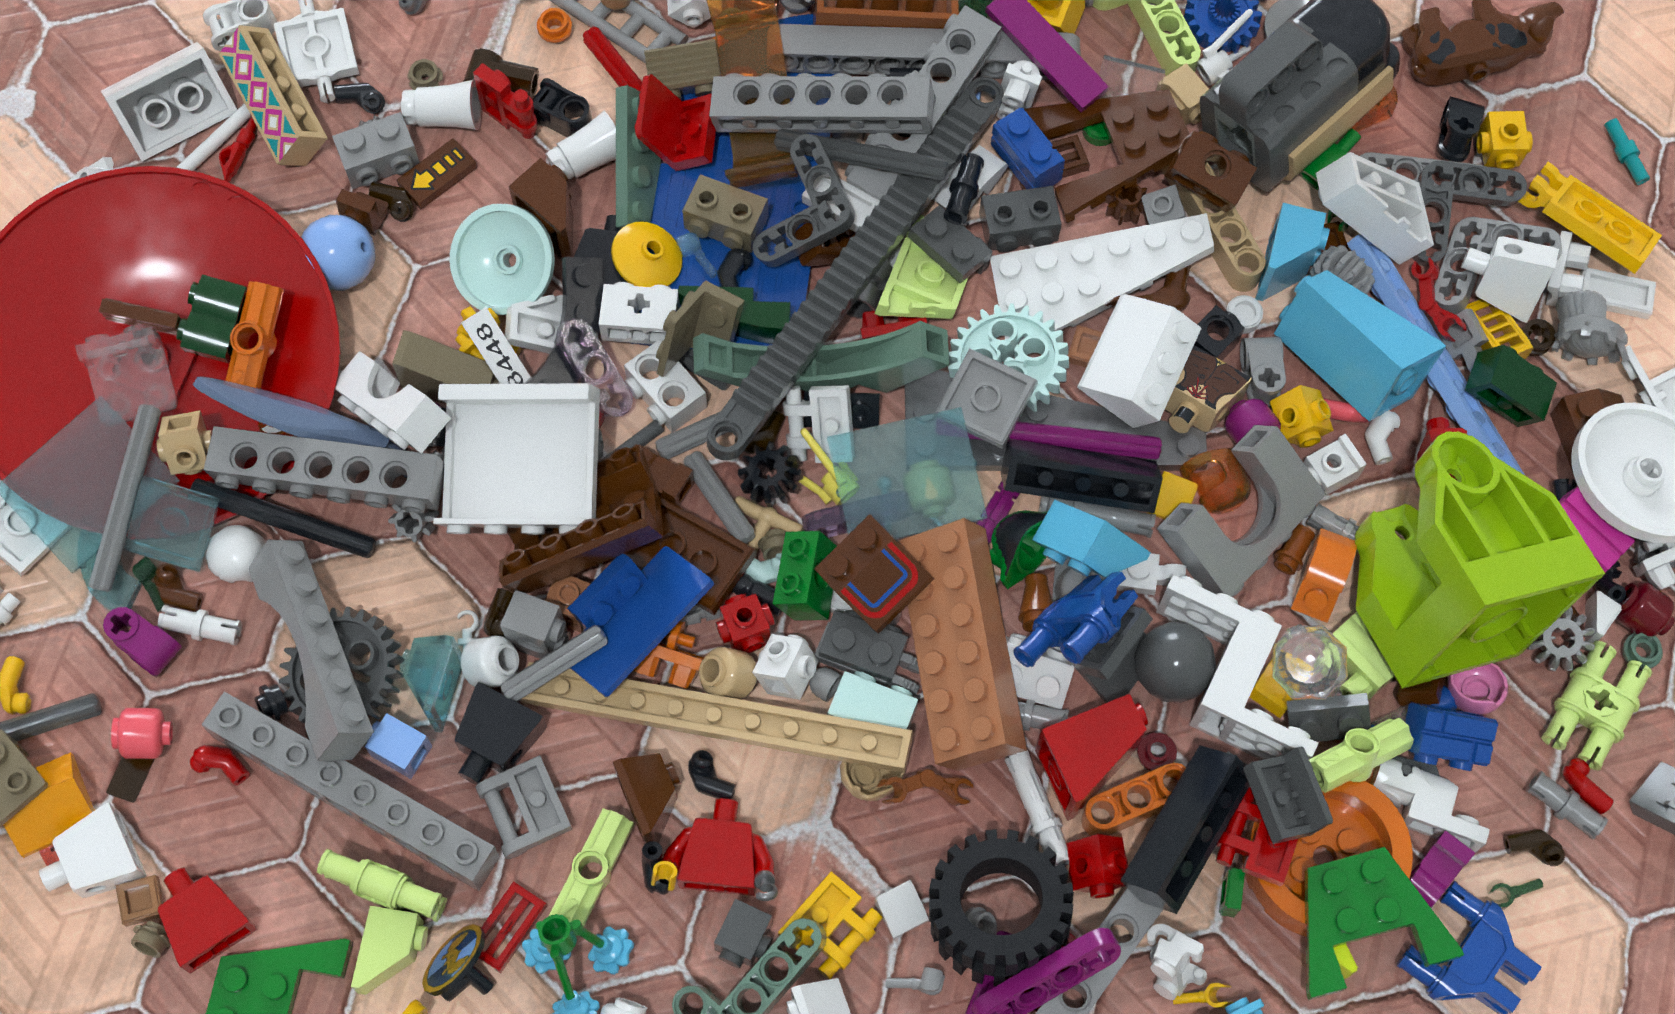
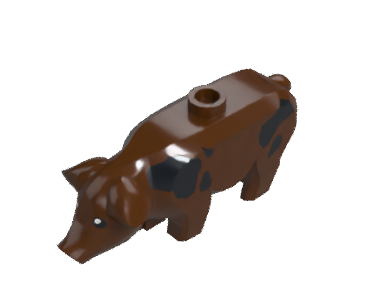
[1400,0,1564,85]

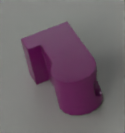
[1409,830,1475,908]

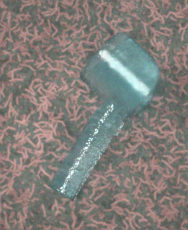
[677,233,717,278]

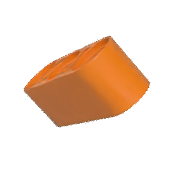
[1081,763,1186,836]

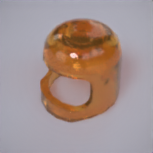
[1180,448,1251,515]

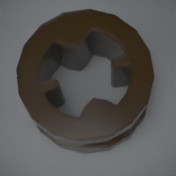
[1522,319,1556,357]

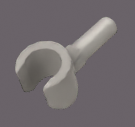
[886,967,945,995]

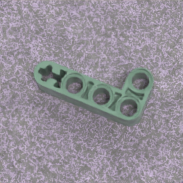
[672,918,827,1014]

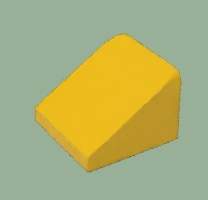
[1146,471,1198,520]

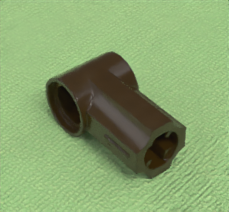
[463,48,539,98]

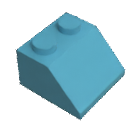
[1255,203,1330,301]
[1032,500,1151,578]

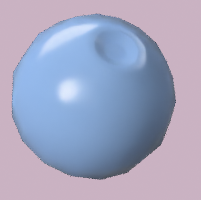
[301,215,376,291]

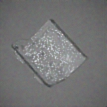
[75,324,178,426]

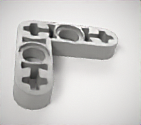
[1434,217,1562,314]

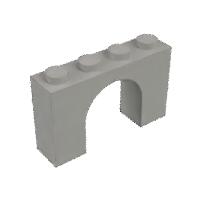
[1157,425,1326,597]

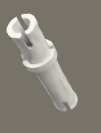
[1005,750,1069,866]

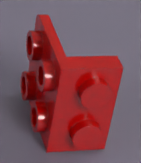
[635,74,716,171]

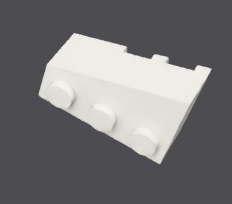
[1316,152,1434,265]

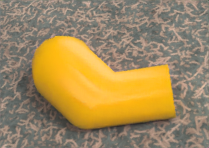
[0,656,31,715]

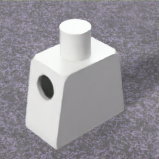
[1461,236,1559,323]
[39,802,147,898]

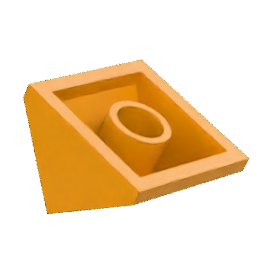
[3,752,95,858]

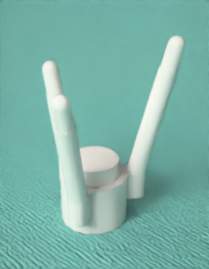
[1197,9,1253,86]

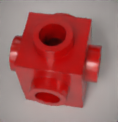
[716,593,775,653]
[1066,834,1128,899]

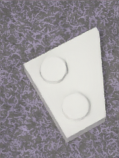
[505,294,563,354]

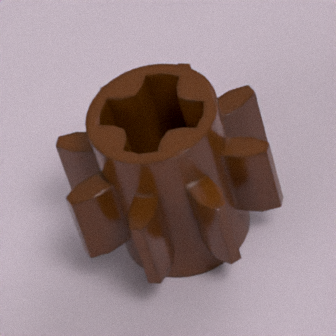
[1105,184,1147,225]

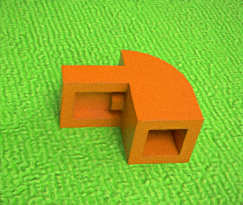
[1291,528,1357,623]

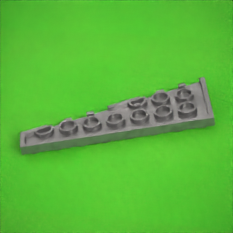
[904,370,1208,471]

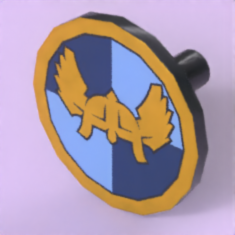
[422,924,494,1002]

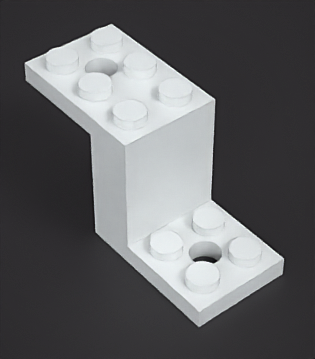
[1156,574,1318,760]

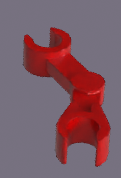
[1411,258,1467,342]

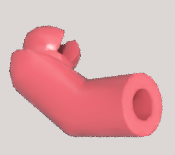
[1324,398,1369,423]

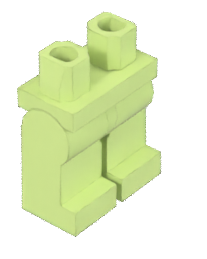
[1312,612,1396,700]

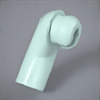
[745,553,782,584]

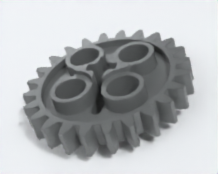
[279,606,405,724]

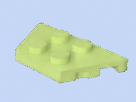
[874,214,968,319]

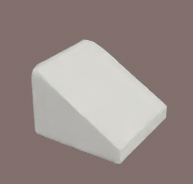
[1585,591,1622,643]
[874,880,929,939]

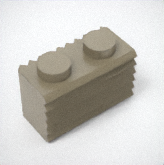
[644,39,723,100]

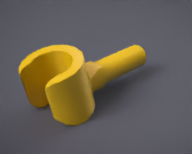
[1173,983,1233,1008]

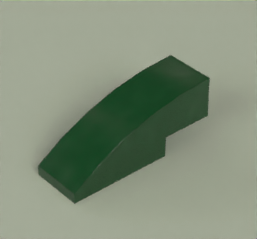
[678,285,791,344]

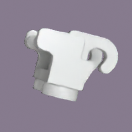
[1147,924,1207,1000]

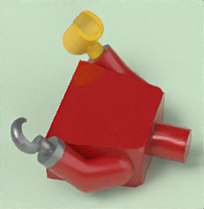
[651,798,778,901]

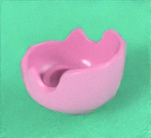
[1448,663,1508,715]

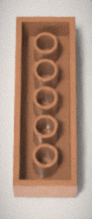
[899,518,1027,771]

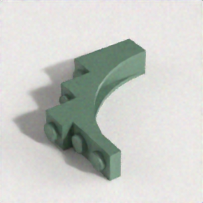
[693,321,949,397]

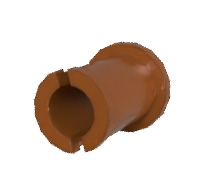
[1274,524,1315,575]

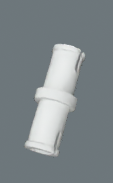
[158,605,242,645]

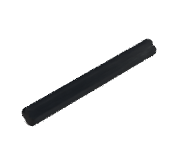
[189,478,376,558]

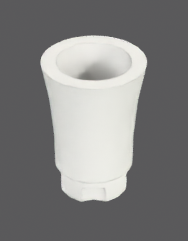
[401,79,481,130]
[545,111,616,179]

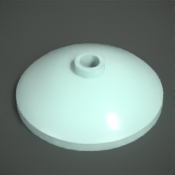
[450,204,555,315]

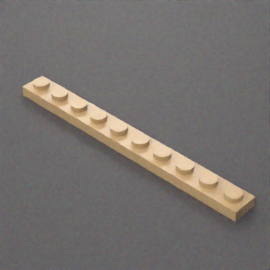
[520,662,913,773]

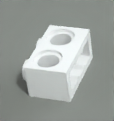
[624,339,707,433]

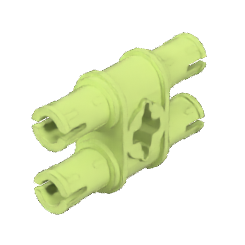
[1541,641,1652,771]
[317,849,447,922]

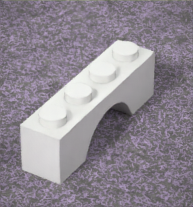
[335,351,451,454]

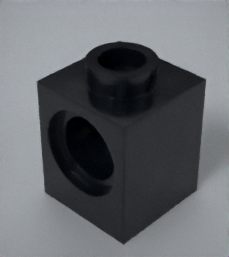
[1194,305,1245,361]

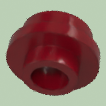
[1137,733,1177,771]

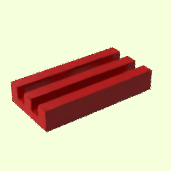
[479,881,548,974]

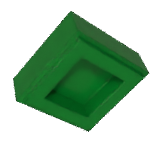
[1219,868,1245,918]

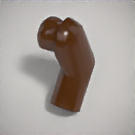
[154,563,203,612]

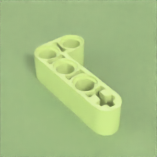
[1092,0,1201,76]

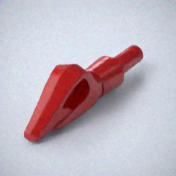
[219,116,257,183]

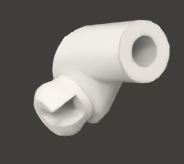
[1365,410,1400,465]

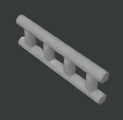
[549,0,688,63]

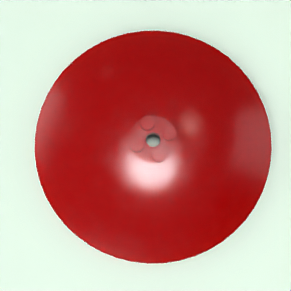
[0,166,341,539]

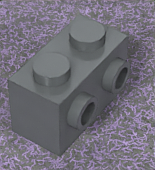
[979,186,1062,252]

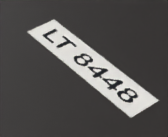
[461,307,531,384]

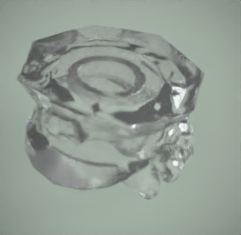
[1272,624,1348,700]

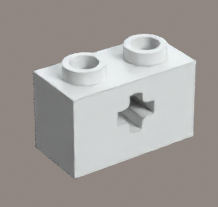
[599,282,680,344]

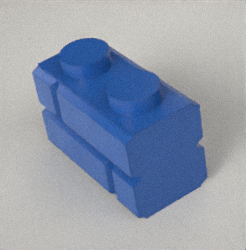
[991,107,1065,189]
[1405,702,1498,771]

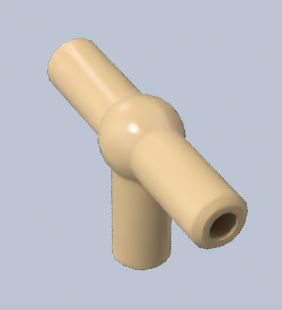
[734,496,804,552]

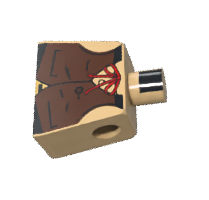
[1165,345,1252,433]

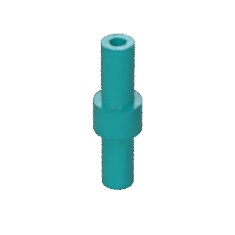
[1604,118,1650,185]

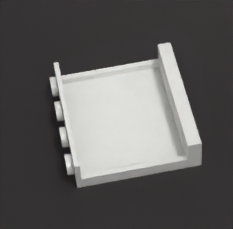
[433,383,600,535]

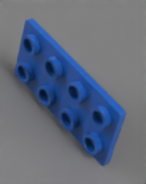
[567,546,714,697]

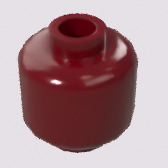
[1616,582,1675,639]

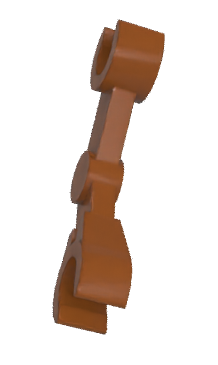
[877,769,974,806]

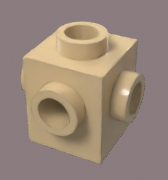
[157,410,212,475]

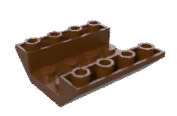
[499,444,664,594]

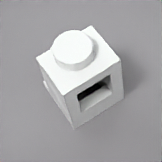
[1303,434,1367,497]

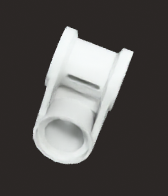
[203,0,277,51]

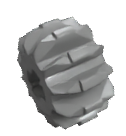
[1309,245,1375,295]
[1527,607,1595,672]

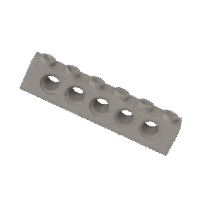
[845,5,1002,200]
[709,73,934,133]
[204,426,444,513]

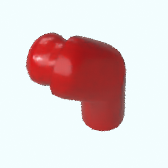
[189,745,250,786]
[1562,758,1614,814]

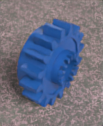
[1184,0,1262,54]

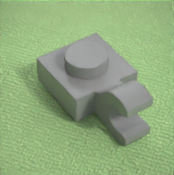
[1436,308,1489,373]

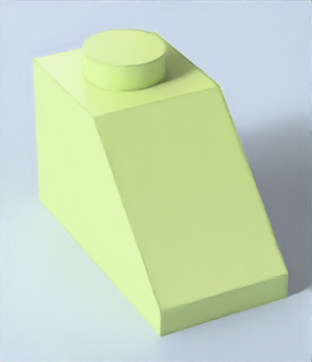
[351,906,428,995]

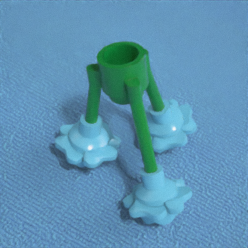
[522,914,634,1014]

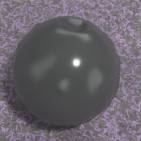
[1135,622,1216,703]

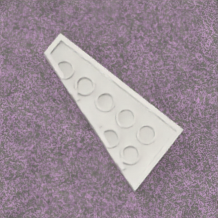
[990,213,1214,359]

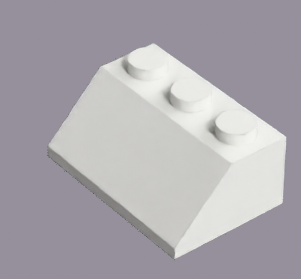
[101,42,237,161]
[1077,294,1201,428]

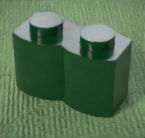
[176,274,247,363]

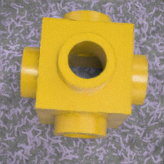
[1476,111,1533,169]
[1270,385,1334,448]

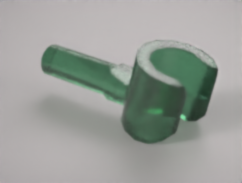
[132,557,165,612]
[1489,878,1543,910]

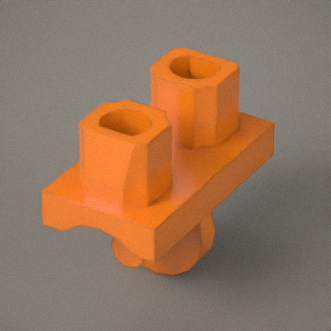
[634,621,704,689]

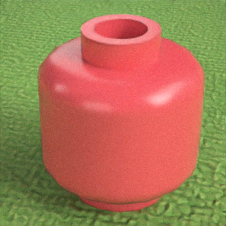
[111,708,173,759]

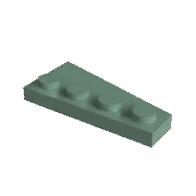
[616,85,661,229]

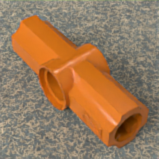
[225,281,284,389]

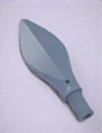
[193,376,407,478]

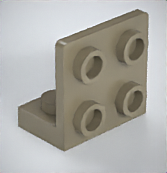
[656,280,745,377]
[0,729,48,827]

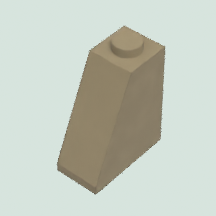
[392,330,500,404]

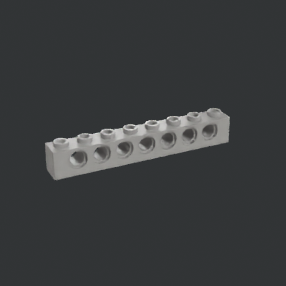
[202,691,500,891]

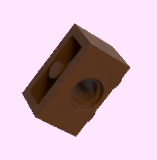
[1164,130,1257,213]

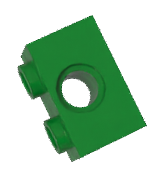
[773,531,837,621]

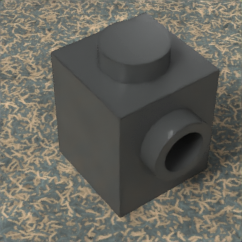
[714,899,773,968]

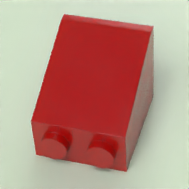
[1035,694,1148,821]

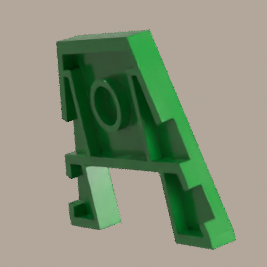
[1304,847,1464,1000]
[206,939,353,1014]

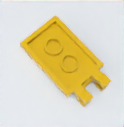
[1518,162,1662,274]

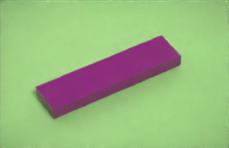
[985,0,1109,113]

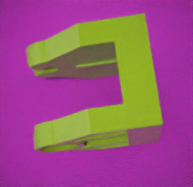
[1355,432,1605,689]

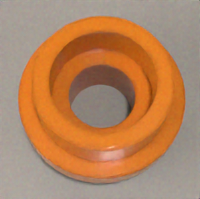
[537,8,572,43]

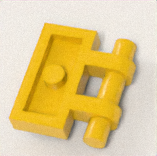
[778,871,883,979]

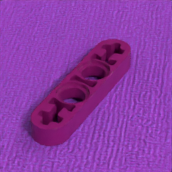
[972,928,1121,1014]

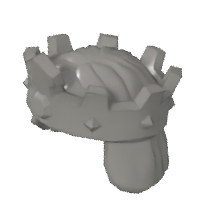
[1552,290,1630,365]

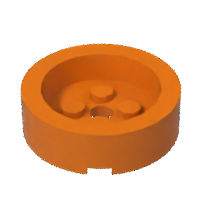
[1242,781,1413,937]

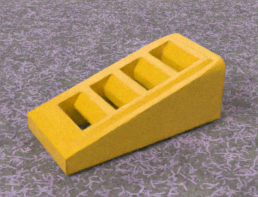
[1465,299,1534,359]

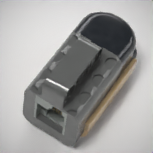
[1200,0,1400,192]

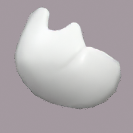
[206,525,267,583]

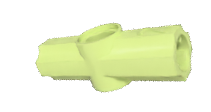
[1309,718,1414,793]
[549,808,635,927]

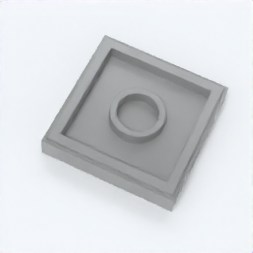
[935,348,1038,449]

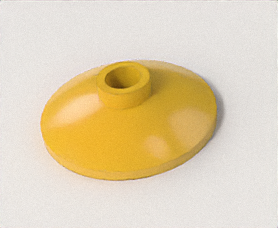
[611,222,682,287]

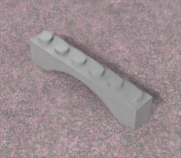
[249,539,374,761]

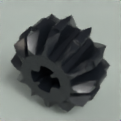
[738,441,803,507]

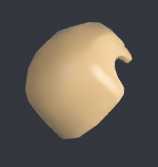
[840,762,904,801]

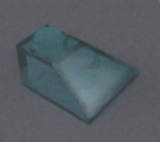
[400,635,462,733]

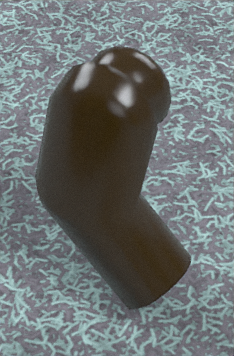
[735,411,785,454]

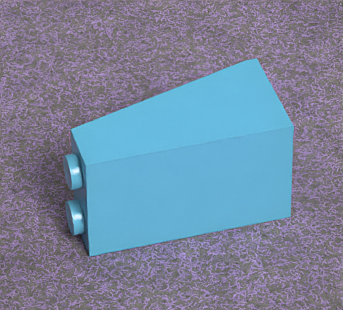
[1274,270,1446,421]

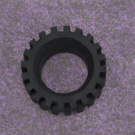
[929,829,1074,986]

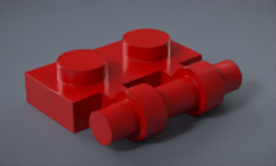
[473,63,538,139]
[1215,787,1298,887]

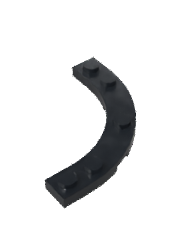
[428,257,603,447]

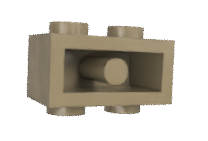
[682,174,769,253]

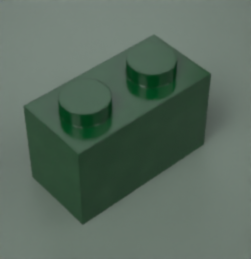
[1465,345,1557,427]

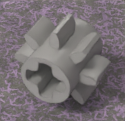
[388,504,439,542]

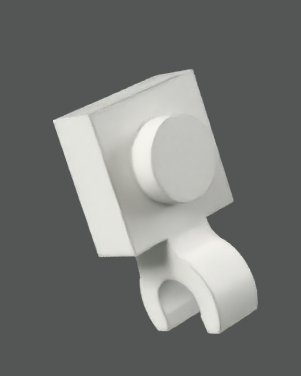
[1117,553,1186,595]

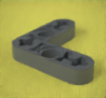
[753,134,855,267]
[1412,161,1527,267]

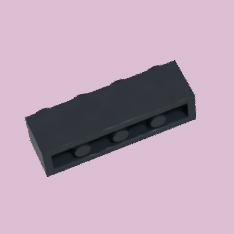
[1001,438,1163,513]
[1120,745,1250,914]

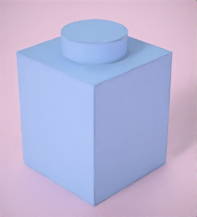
[364,713,432,779]

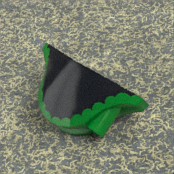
[989,510,1048,589]

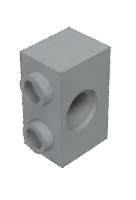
[500,590,570,659]

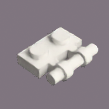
[783,385,855,463]

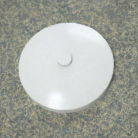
[1571,403,1675,543]

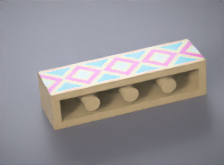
[219,25,328,166]

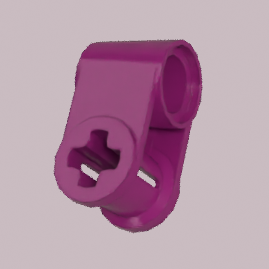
[103,607,182,678]

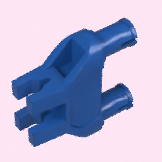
[1013,572,1139,668]
[1396,881,1542,1014]

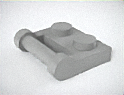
[475,755,573,859]

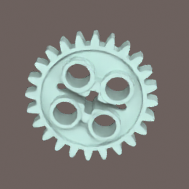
[948,303,1069,416]

